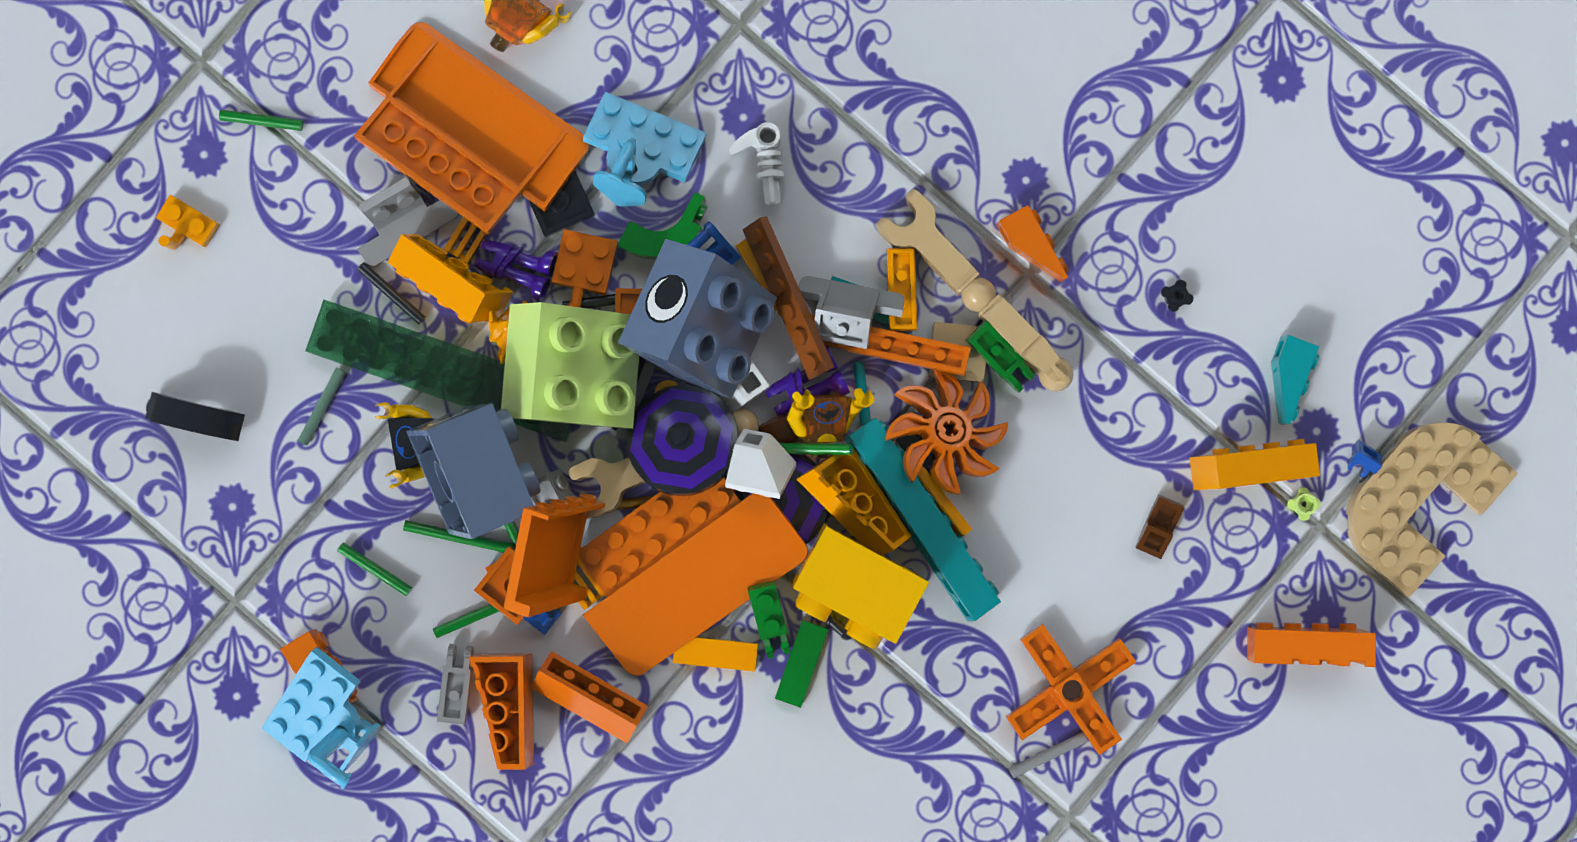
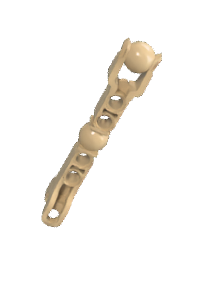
[875,189,1074,392]

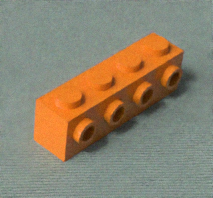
[531,651,648,743]

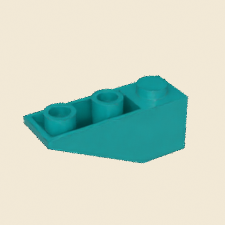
[1271,335,1320,425]

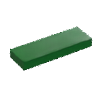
[775,619,828,708]

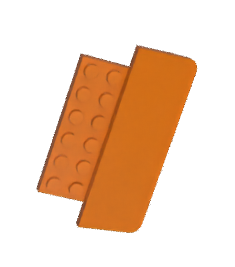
[354,22,589,235]
[579,477,808,676]

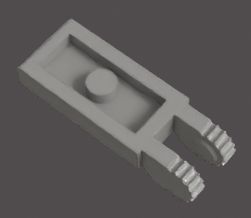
[437,644,474,725]

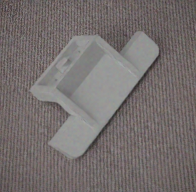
[357,177,459,266]
[798,276,904,349]

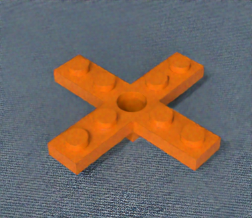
[1005,624,1136,755]

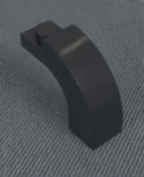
[145,392,245,441]

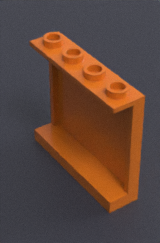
[503,493,606,617]

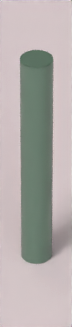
[297,367,346,446]

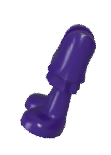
[474,240,558,302]
[765,346,850,415]

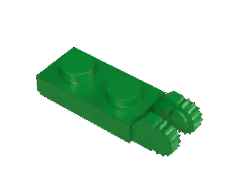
[966,320,1035,393]
[747,581,791,659]

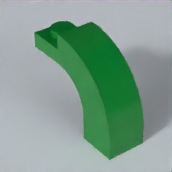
[617,192,708,260]

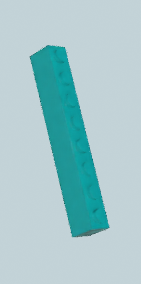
[843,418,1001,621]

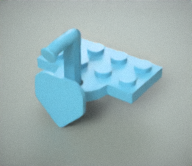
[583,92,706,207]
[262,647,380,789]

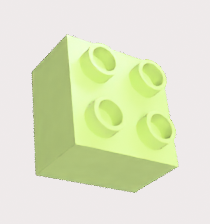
[501,302,639,429]

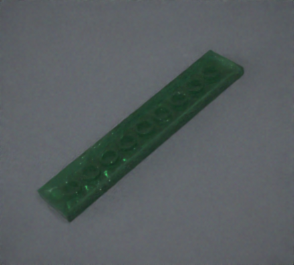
[305,299,573,442]

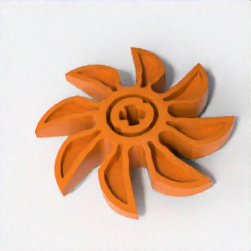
[885,370,1008,495]

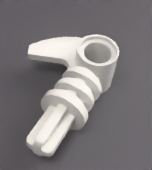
[729,122,785,206]

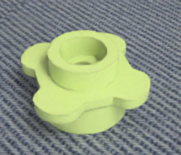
[1287,488,1321,521]

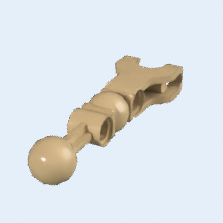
[568,408,760,519]

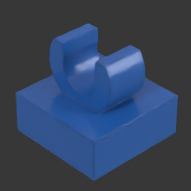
[1348,440,1382,478]
[523,609,563,635]

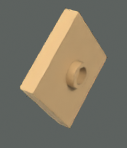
[928,322,986,382]

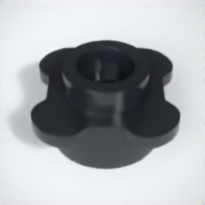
[1161,280,1194,312]

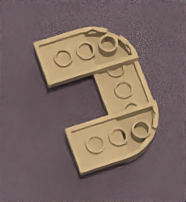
[1346,423,1518,598]

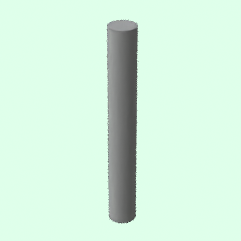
[1008,732,1088,779]

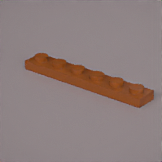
[742,216,834,380]

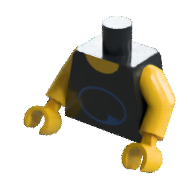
[375,402,436,489]

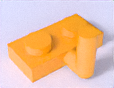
[156,195,220,250]

